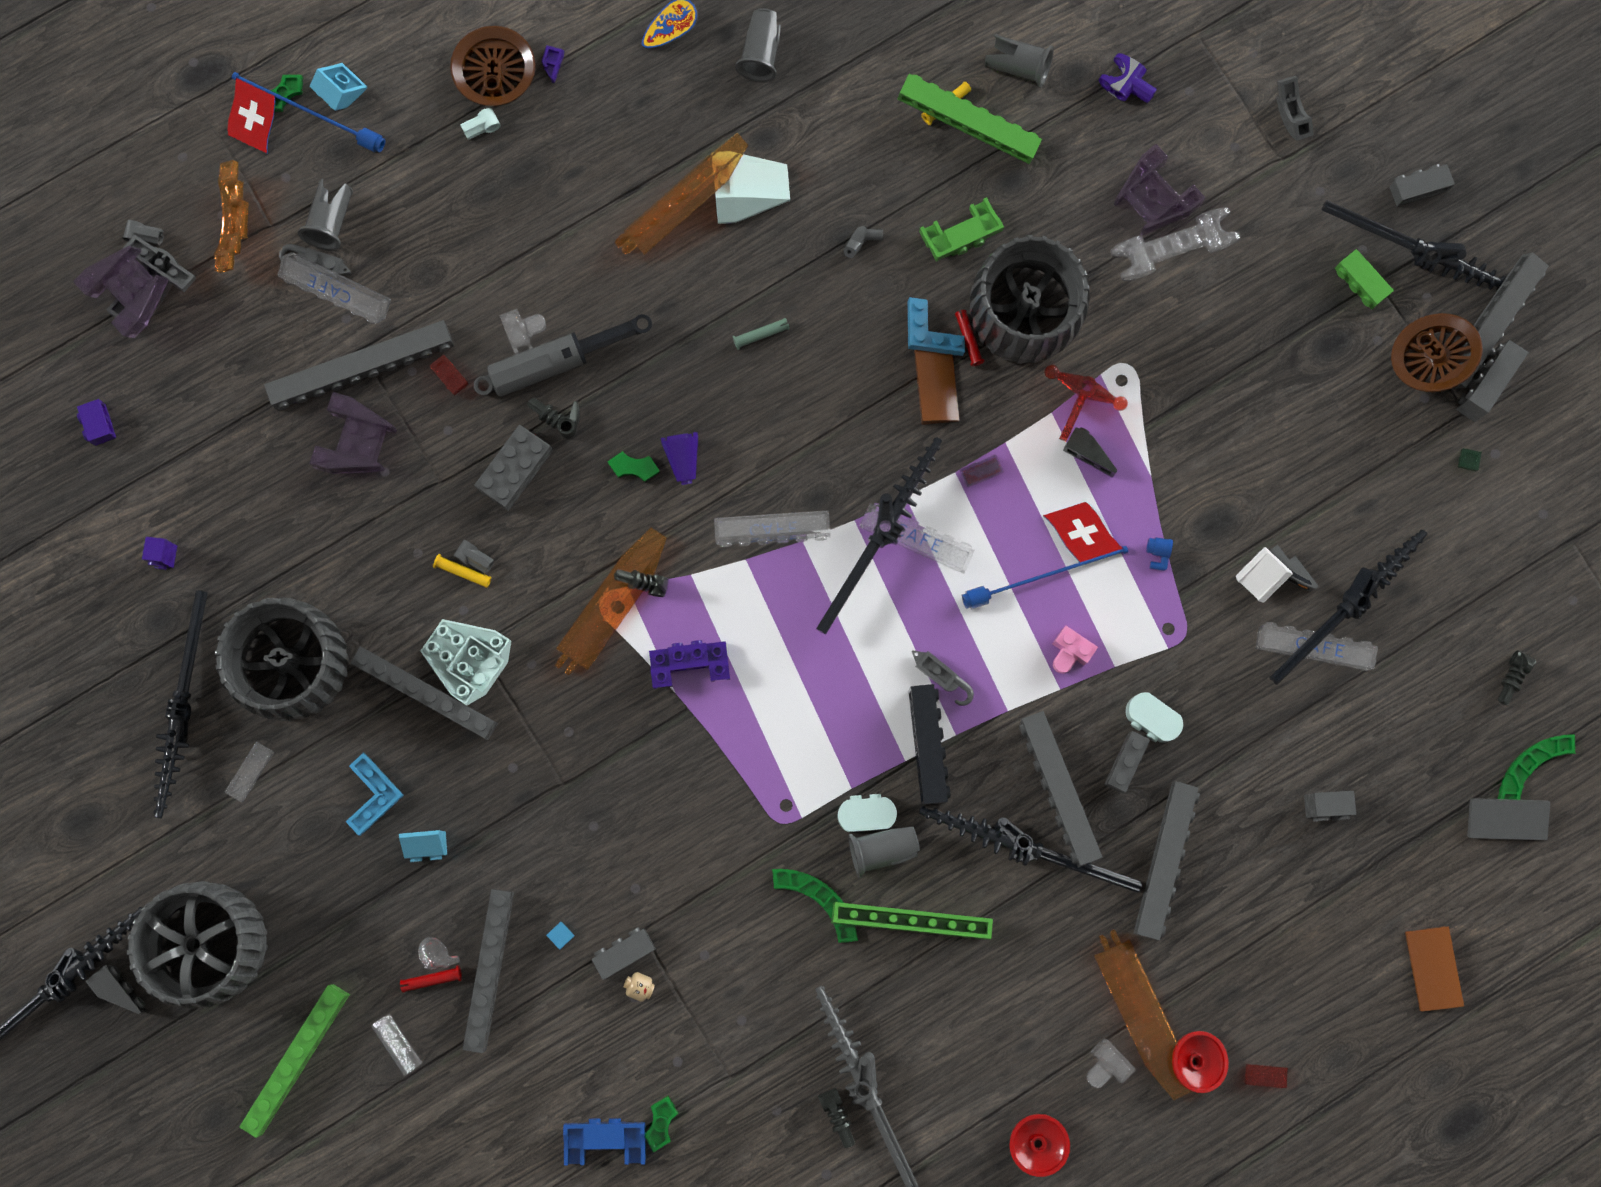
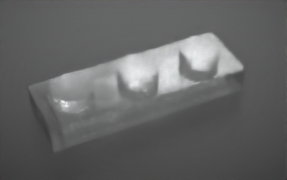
[225,742,275,802]
[371,1014,422,1076]

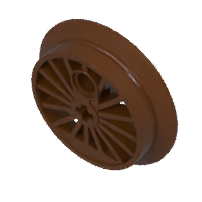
[450,26,535,106]
[1391,313,1483,392]

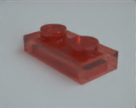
[430,355,468,396]
[1245,1064,1288,1088]

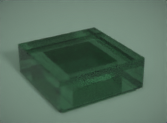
[1458,448,1482,472]

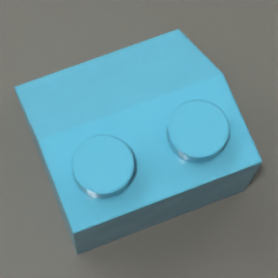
[310,63,367,111]
[399,830,447,862]

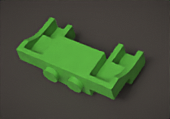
[919,197,1004,261]

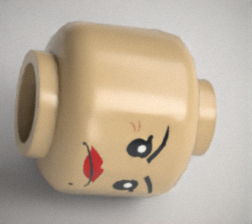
[624,972,655,1002]

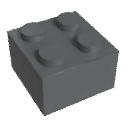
[1304,791,1356,822]

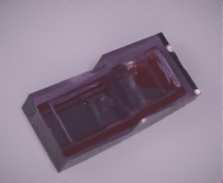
[960,454,1004,487]

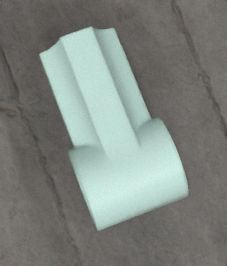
[460,108,501,140]

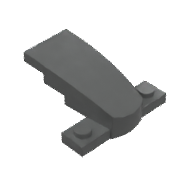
[106,235,196,333]

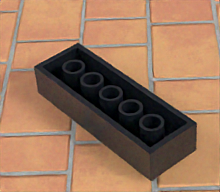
[908,684,951,806]

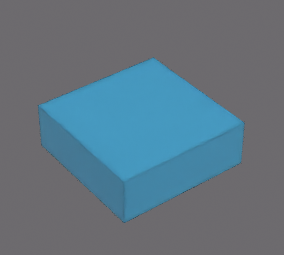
[547,921,575,950]

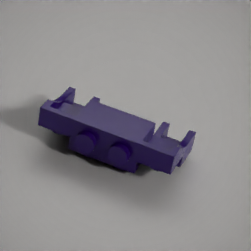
[649,640,730,689]

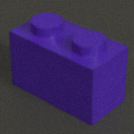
[77,399,116,446]
[142,537,177,570]

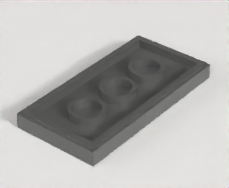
[1467,798,1550,840]

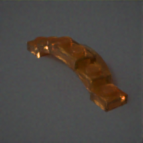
[214,160,249,273]

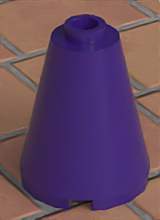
[661,432,698,485]

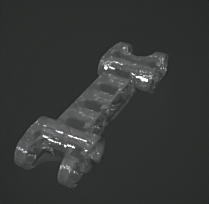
[1110,207,1241,281]

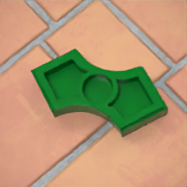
[270,75,303,112]
[608,451,660,483]
[645,1095,678,1152]

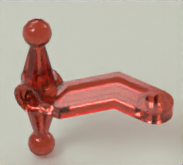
[1044,365,1128,442]

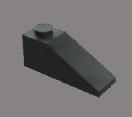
[1063,427,1117,478]

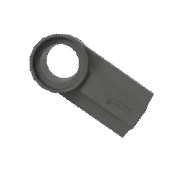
[123,220,164,246]
[453,540,494,574]

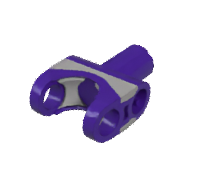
[1099,53,1157,104]

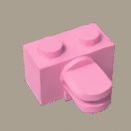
[1052,626,1098,674]

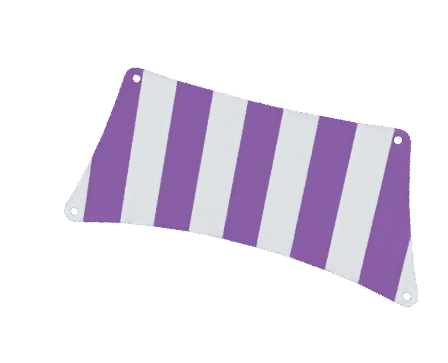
[600,363,1187,824]

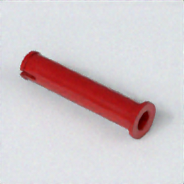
[955,310,985,367]
[400,965,462,993]

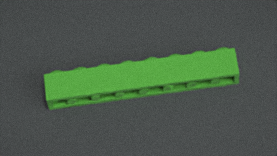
[897,74,1042,164]
[831,902,993,940]
[240,984,350,1138]

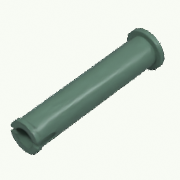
[732,318,790,350]

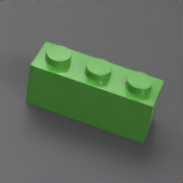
[1335,249,1394,310]

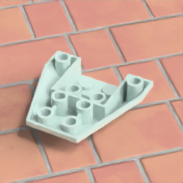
[712,151,790,224]
[421,619,511,705]

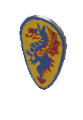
[642,0,698,48]

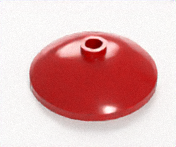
[1172,1031,1229,1093]
[1009,1114,1070,1177]

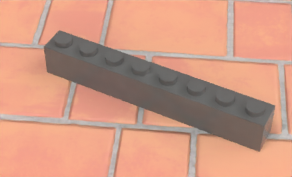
[1443,252,1549,389]
[351,646,498,740]
[1019,711,1103,868]
[1133,781,1200,941]
[463,889,514,1053]

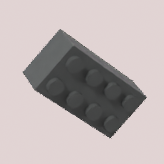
[1456,340,1529,422]
[474,424,553,511]

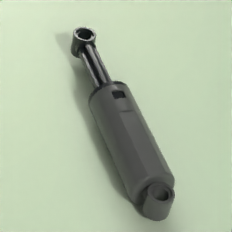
[474,314,652,397]

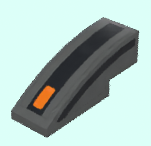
[1269,545,1319,592]

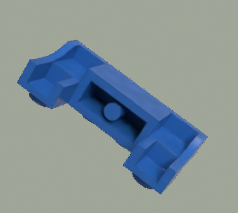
[563,1118,646,1165]

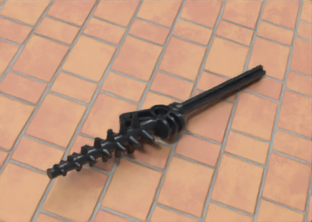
[1321,200,1506,290]
[816,437,942,635]
[1269,530,1427,685]
[153,590,208,819]
[919,806,1142,893]
[0,907,143,1040]

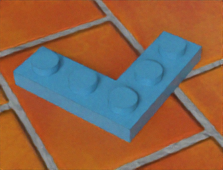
[907,297,965,356]
[346,753,404,836]

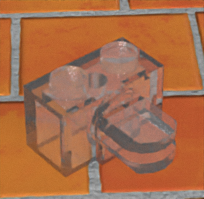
[499,309,547,355]
[1086,1038,1136,1088]

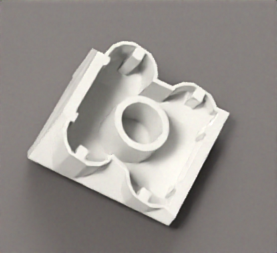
[1236,547,1293,603]

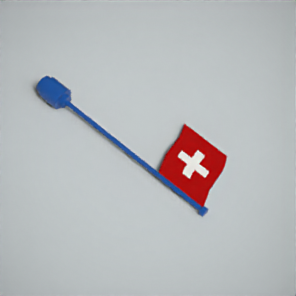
[228,72,386,154]
[962,502,1128,609]

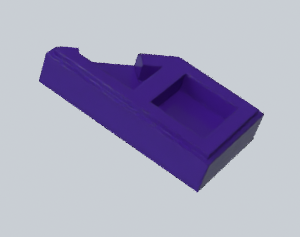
[541,45,565,83]

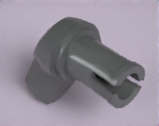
[844,225,883,258]

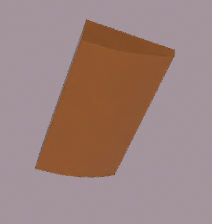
[914,350,960,425]
[1405,926,1464,1011]

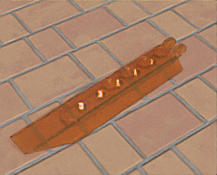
[615,133,748,255]
[555,527,667,675]
[1094,930,1192,1100]

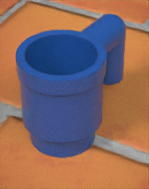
[1146,537,1173,571]

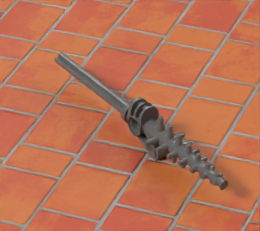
[815,985,919,1187]

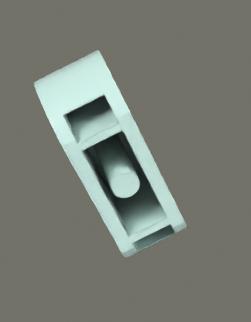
[1126,692,1183,742]
[837,794,897,832]

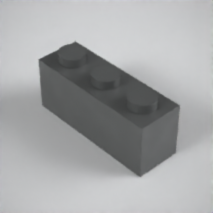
[1389,164,1455,207]
[1104,731,1150,793]
[591,927,656,980]

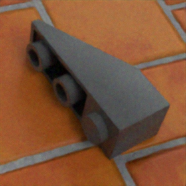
[86,965,147,1014]

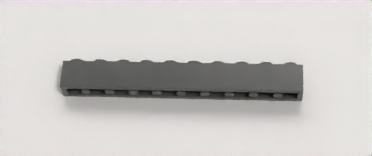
[264,320,454,410]

